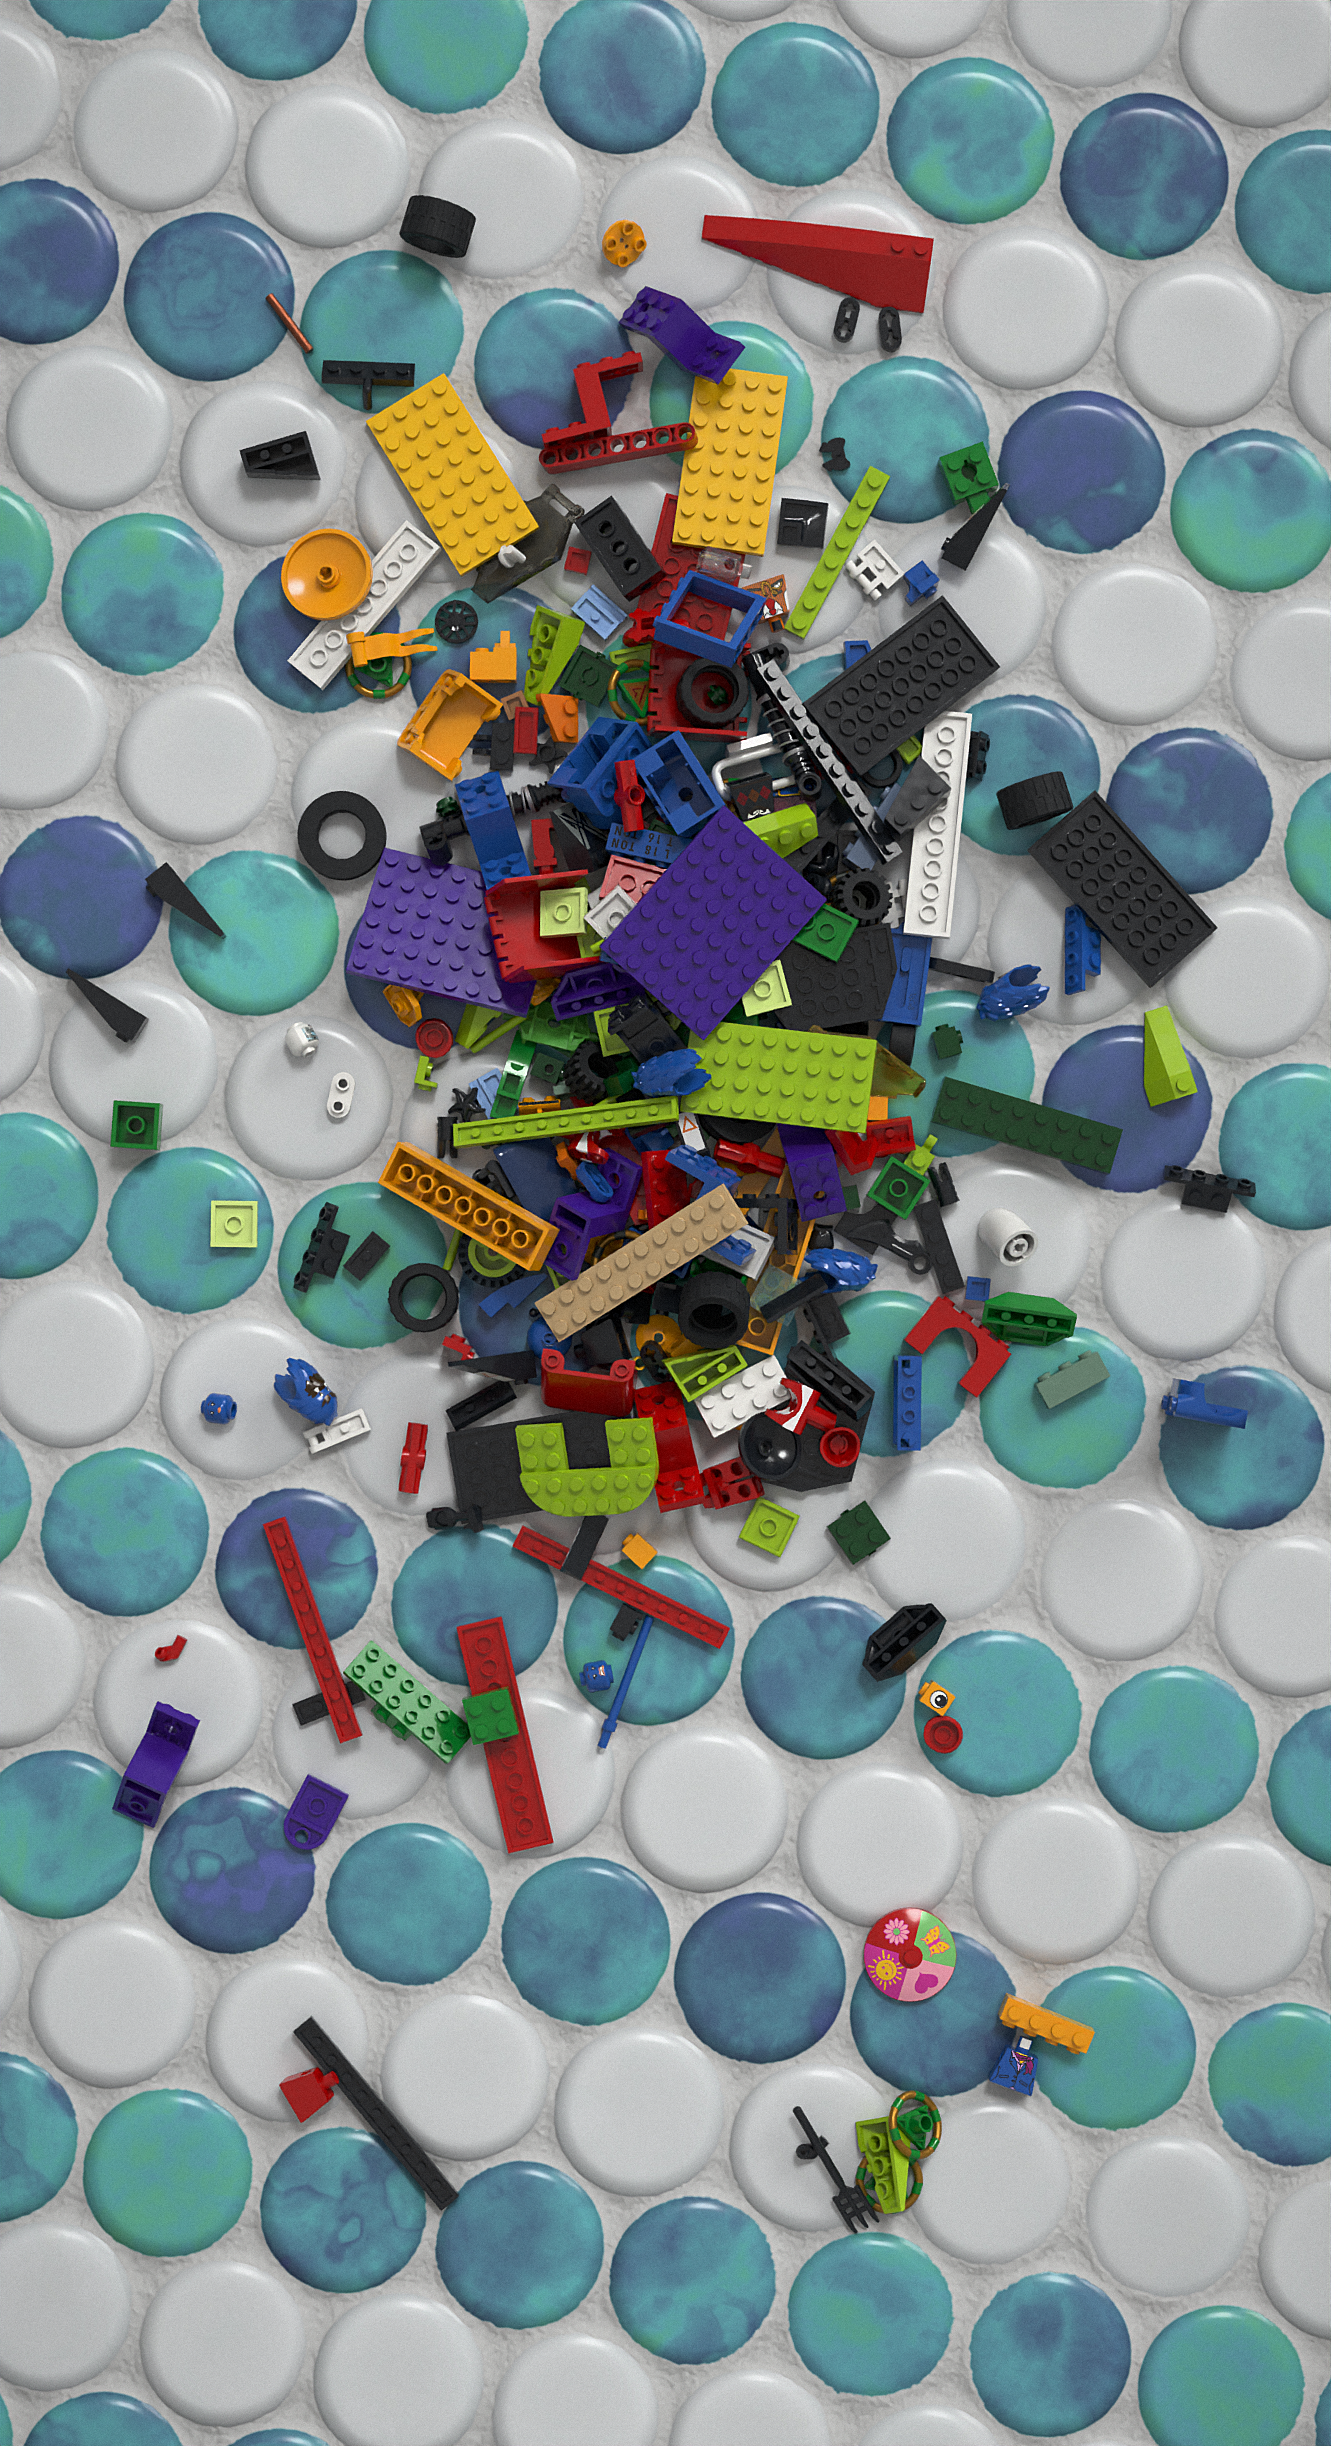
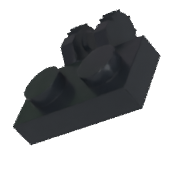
[472,722,515,771]

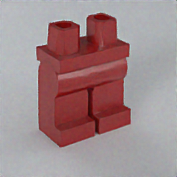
[531,818,558,875]
[700,1456,765,1510]

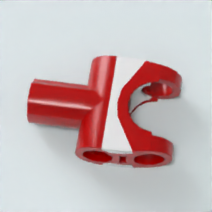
[559,1128,625,1164]
[764,1377,837,1435]

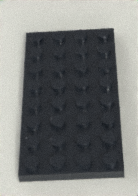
[802,595,1000,777]
[1027,790,1218,988]
[446,1411,632,1524]

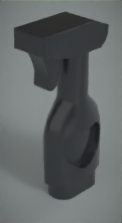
[426,1505,484,1533]

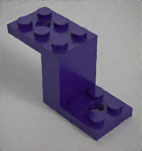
[618,286,745,384]
[776,1123,847,1222]
[543,1147,643,1281]
[112,1701,200,1828]

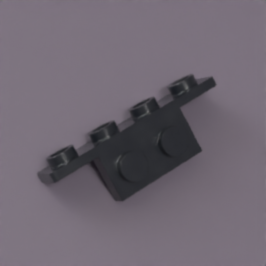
[1164,1165,1256,1213]
[293,1202,350,1293]
[795,1281,851,1367]

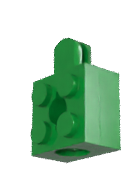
[938,441,999,515]

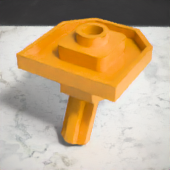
[382,984,424,1027]

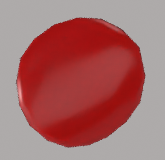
[415,1018,453,1058]
[923,1715,963,1754]

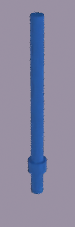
[597,1615,654,1749]

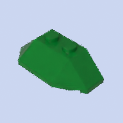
[981,1292,1077,1346]

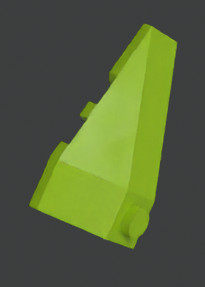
[524,605,585,706]
[455,1004,502,1049]
[1143,1005,1198,1107]
[855,2115,911,2214]

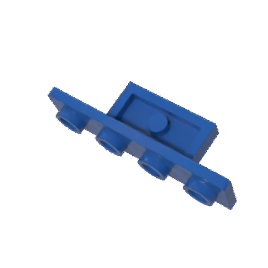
[1065,905,1101,995]

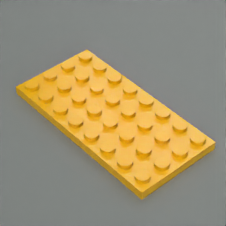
[672,368,788,557]
[366,373,540,577]

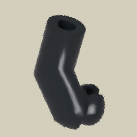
[796,2135,830,2159]

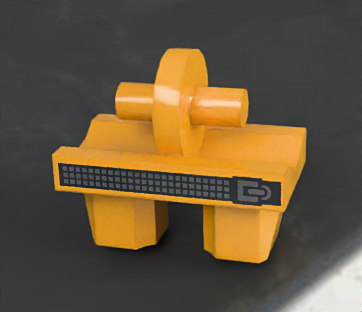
[518,1096,561,1116]

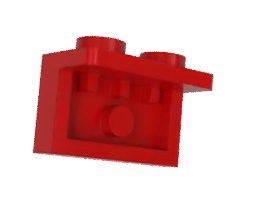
[866,1116,916,1158]
[442,1333,475,1360]

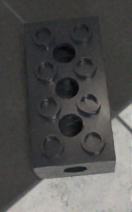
[574,495,667,602]

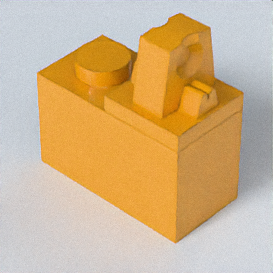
[470,631,517,683]

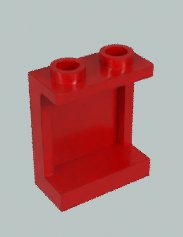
[824,1129,879,1176]

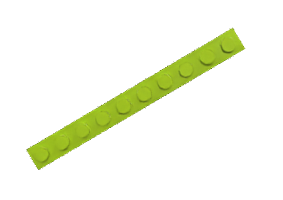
[453,1096,679,1149]

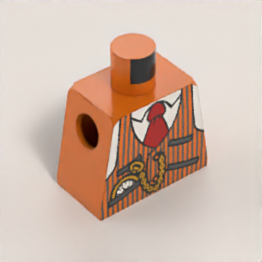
[742,574,789,633]

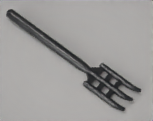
[793,2106,880,2234]

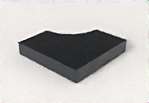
[834,1204,897,1255]

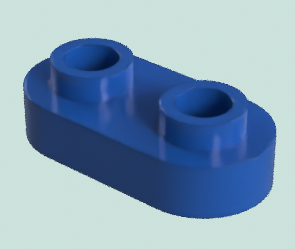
[576,1161,613,1203]

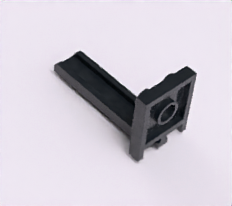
[690,1194,798,1255]

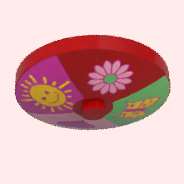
[863,1907,957,2002]

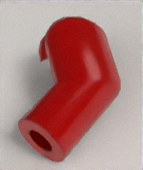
[155,1635,187,1662]

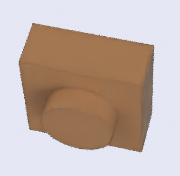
[500,690,529,720]

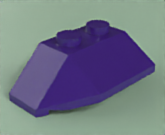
[551,962,646,1021]

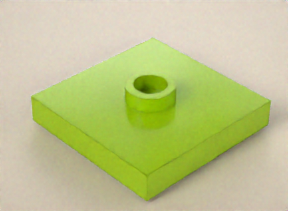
[738,1497,800,1557]

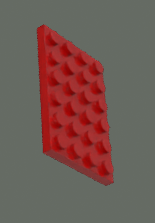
[632,493,746,641]

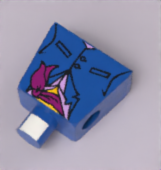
[988,2036,1038,2096]

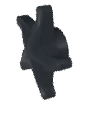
[529,736,568,774]
[448,1087,486,1123]

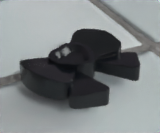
[819,437,851,472]

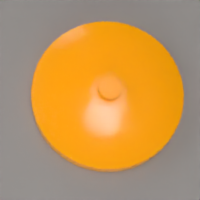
[281,528,373,621]

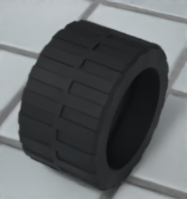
[399,195,476,258]
[675,658,749,729]
[996,771,1074,830]
[388,1263,459,1333]
[678,1271,750,1349]

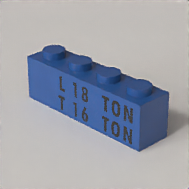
[605,823,692,869]

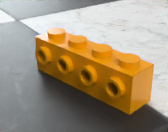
[998,1993,1095,2055]

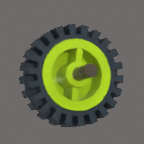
[458,1233,526,1288]

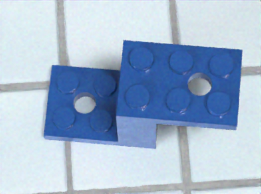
[455,771,531,890]
[665,1144,757,1266]

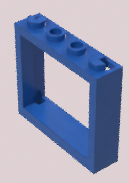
[653,570,767,668]
[892,1355,922,1451]

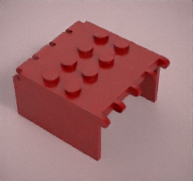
[647,640,751,743]
[484,869,604,983]

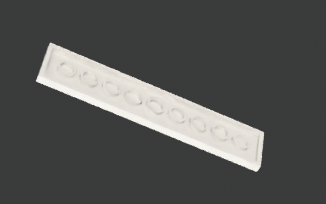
[903,711,972,939]

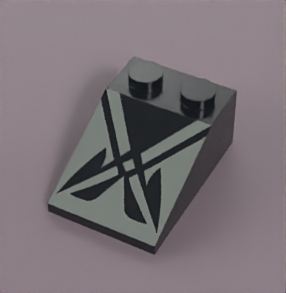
[549,803,610,873]

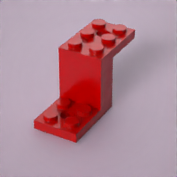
[542,351,643,448]
[634,1381,706,1513]

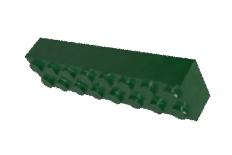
[930,1076,1123,1174]

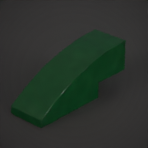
[603,1053,641,1097]

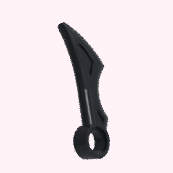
[846,1219,932,1275]

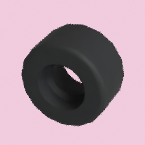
[888,1023,916,1067]

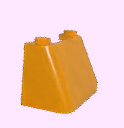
[397,669,503,781]

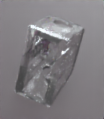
[695,546,752,582]

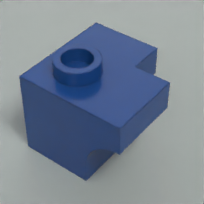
[903,560,940,606]

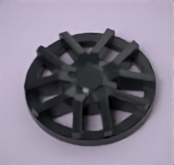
[435,600,478,644]

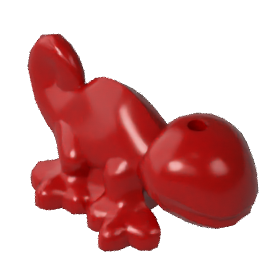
[622,605,690,647]

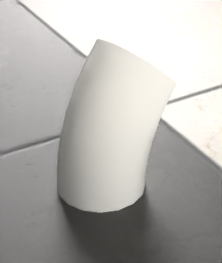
[978,1208,1038,1267]

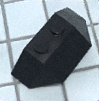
[862,1603,947,1682]

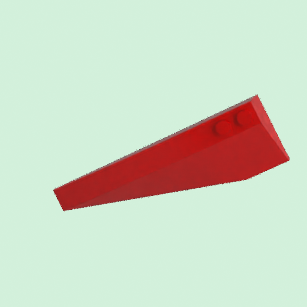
[702,215,934,313]

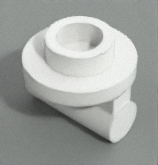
[498,545,526,568]

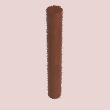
[265,293,314,354]

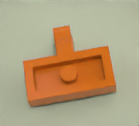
[556,1140,585,1187]

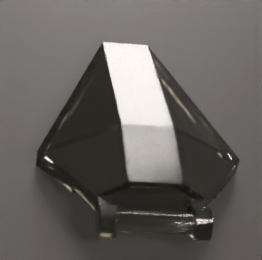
[471,484,585,604]

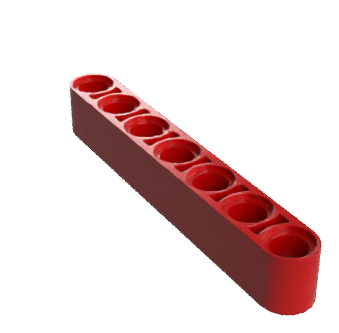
[539,422,698,474]

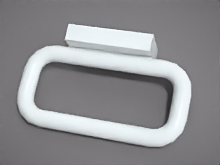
[711,733,796,802]

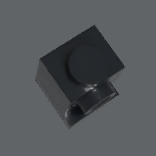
[610,1603,643,1641]

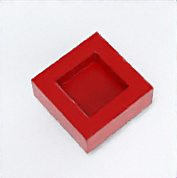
[564,546,592,575]

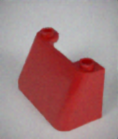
[541,1348,638,1417]

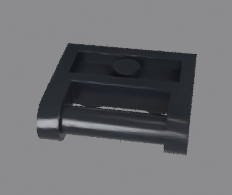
[472,1160,516,1199]

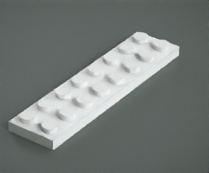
[287,520,442,690]

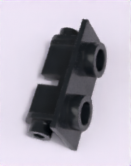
[966,731,990,781]

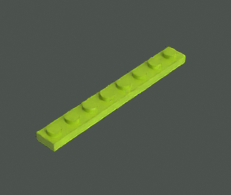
[784,466,890,640]

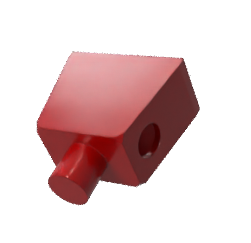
[279,2067,339,2123]

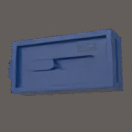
[874,922,932,1027]

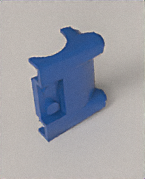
[1161,1378,1248,1429]

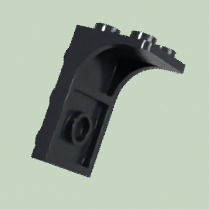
[608,993,688,1064]

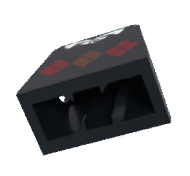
[724,772,774,821]

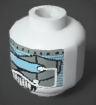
[285,1022,319,1058]

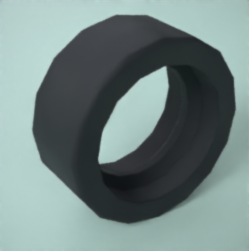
[861,749,903,789]

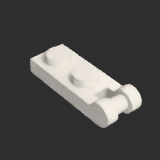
[303,1408,371,1454]

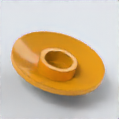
[635,1315,681,1358]

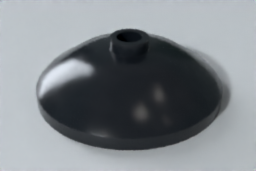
[738,1412,802,1481]

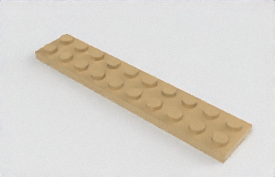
[535,1183,748,1342]

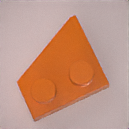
[536,693,578,744]

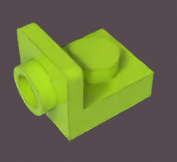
[414,1055,438,1092]

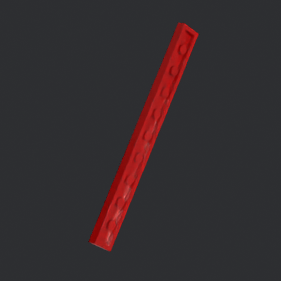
[263,1516,363,1743]
[513,1525,730,1649]

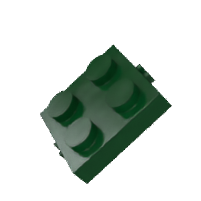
[558,645,619,708]
[826,1500,891,1565]

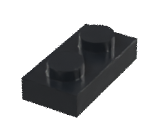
[343,1231,390,1281]

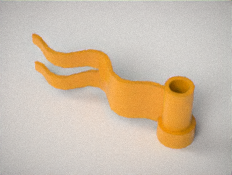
[346,628,438,667]

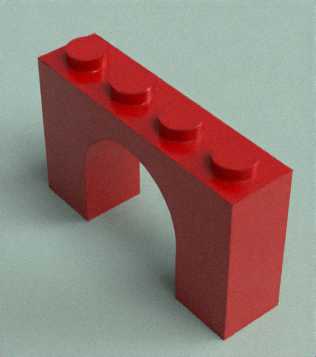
[903,1296,1011,1397]

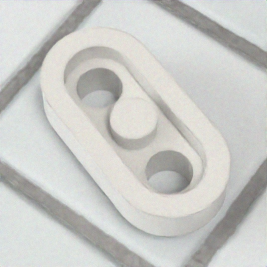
[327,1072,355,1118]

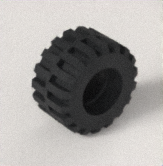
[829,868,893,928]
[563,1041,622,1105]

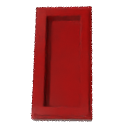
[513,706,539,754]

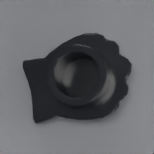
[808,1223,834,1251]

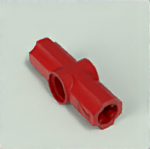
[614,760,645,832]
[713,1138,786,1178]
[399,1422,428,1494]

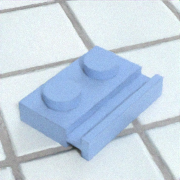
[571,584,627,641]
[469,1067,519,1119]

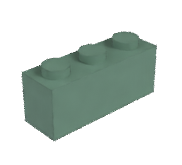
[1034,1350,1110,1409]

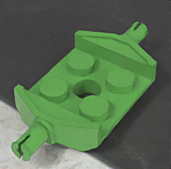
[502,1001,600,1056]

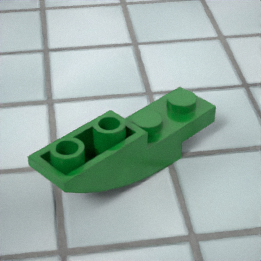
[490,1030,537,1119]

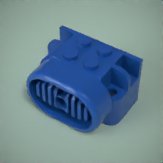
[547,717,652,829]
[632,730,727,838]

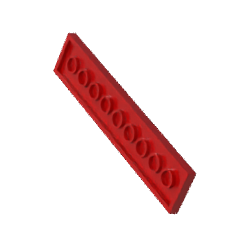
[456,1616,554,1853]

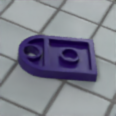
[284,1773,349,1850]

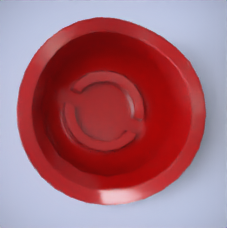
[820,1427,860,1467]

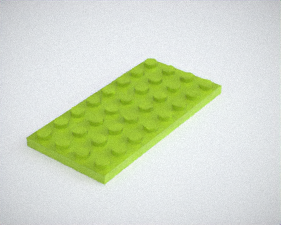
[680,1022,877,1134]

